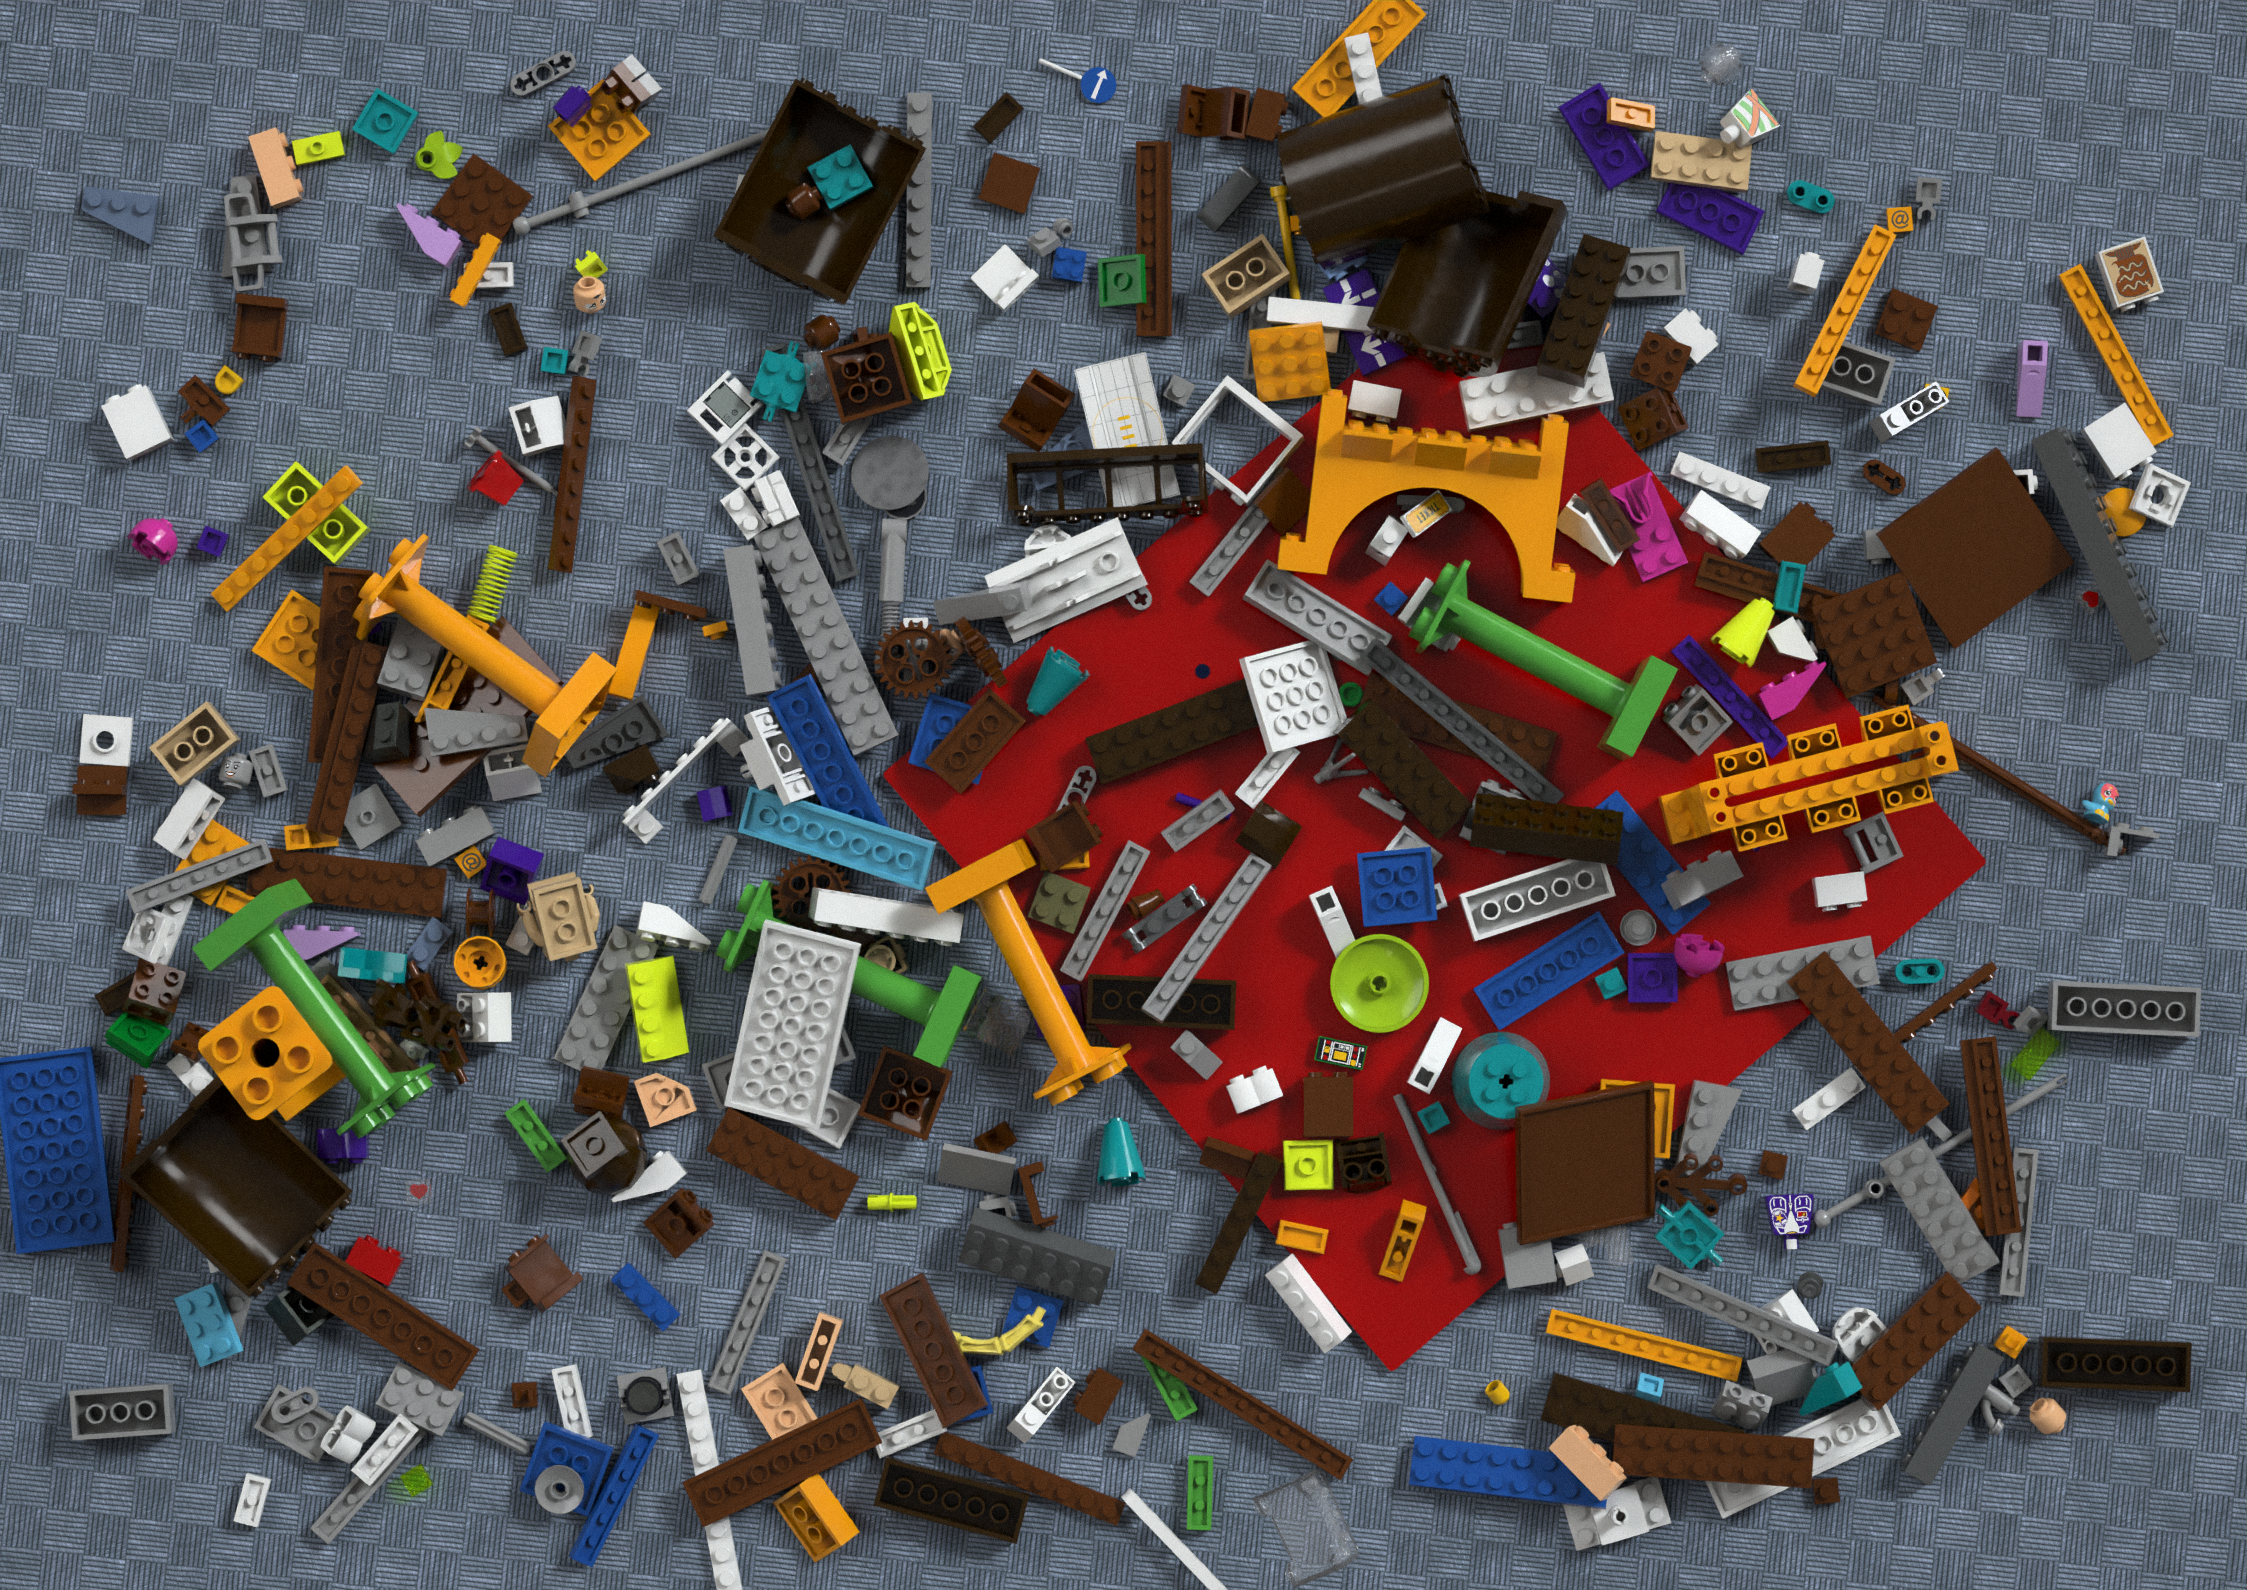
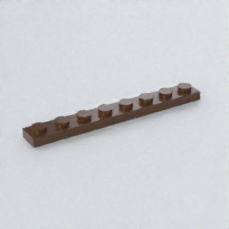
[548,376,597,573]
[109,1074,147,1272]
[934,1432,1126,1526]

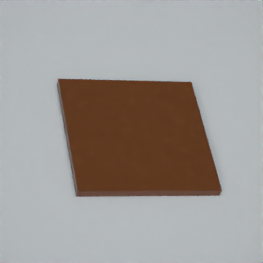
[1876,447,2074,649]
[1515,1080,1655,1245]

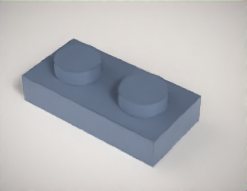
[406,917,454,971]

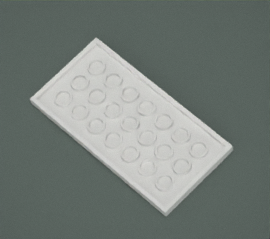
[724,919,861,1130]

